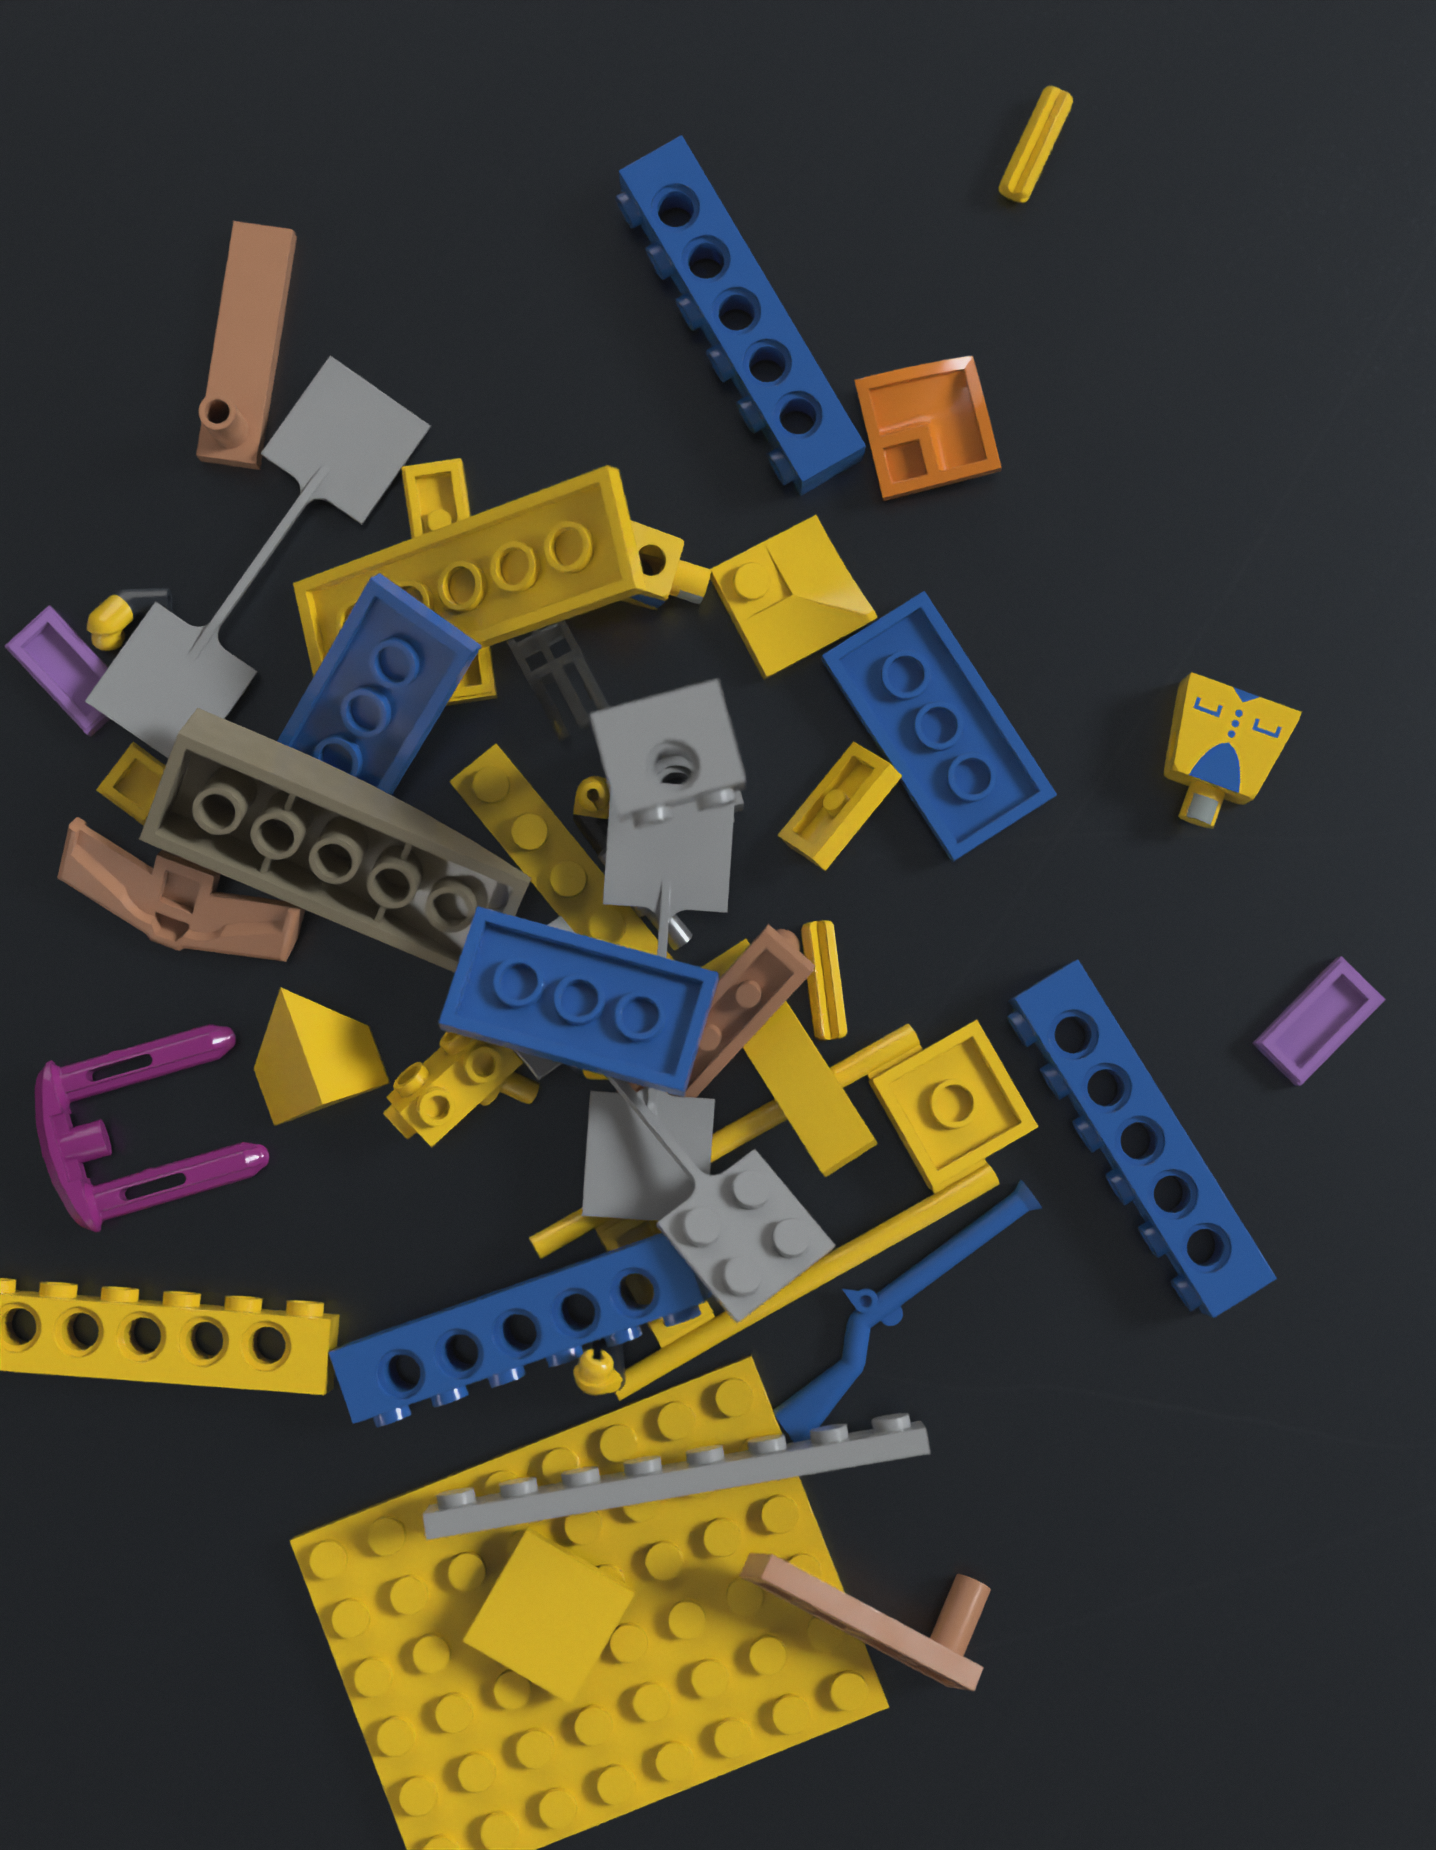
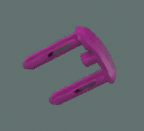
[35,1024,269,1233]

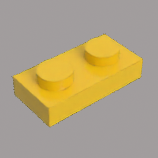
[777,741,902,871]

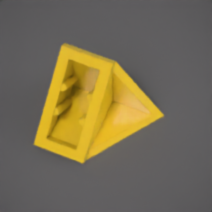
[254,987,390,1126]

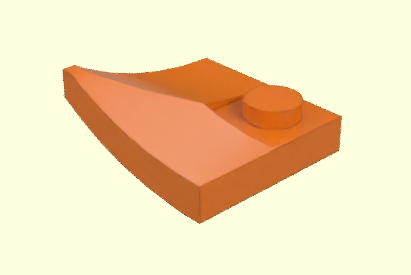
[854,356,1002,501]

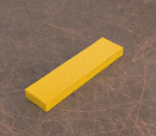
[401,458,497,706]
[701,939,878,1177]

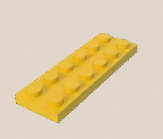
[293,466,647,677]

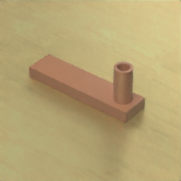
[196,221,297,470]
[616,924,815,1098]
[739,1553,991,1691]

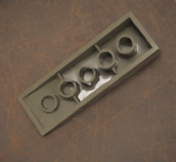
[139,708,531,973]

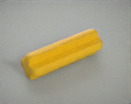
[999,86,1073,203]
[801,920,847,1041]

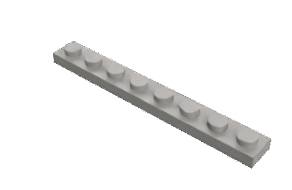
[423,1413,930,1540]

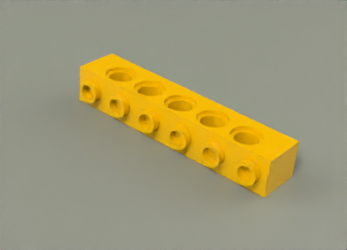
[0,1278,340,1395]

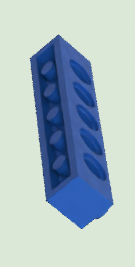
[615,135,866,496]
[1007,959,1277,1318]
[328,1233,713,1427]

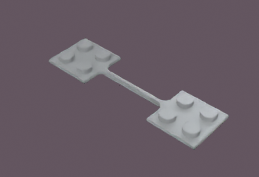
[85,356,430,759]
[582,783,735,1221]
[514,916,835,1324]

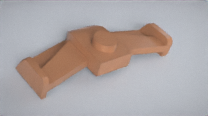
[57,817,305,962]

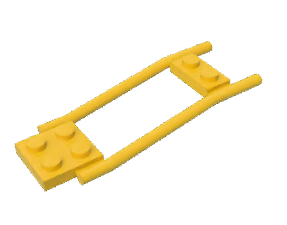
[529,1020,1038,1401]

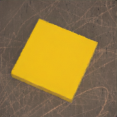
[463,1527,636,1705]

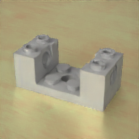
[590,679,746,829]

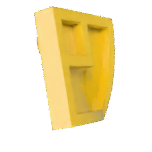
[710,515,878,680]

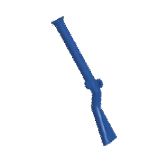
[773,1179,1043,1442]

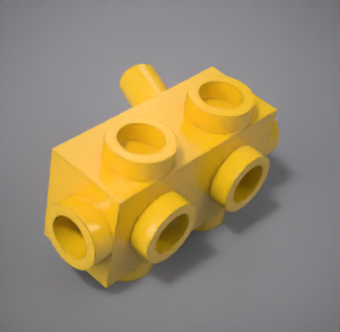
[383,1031,539,1147]

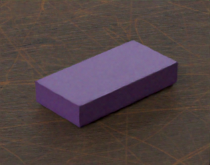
[4,606,110,737]
[1252,956,1386,1086]

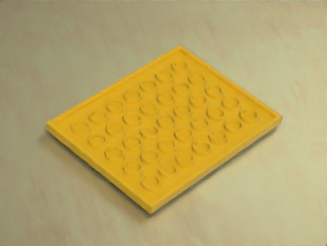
[290,1354,889,1850]

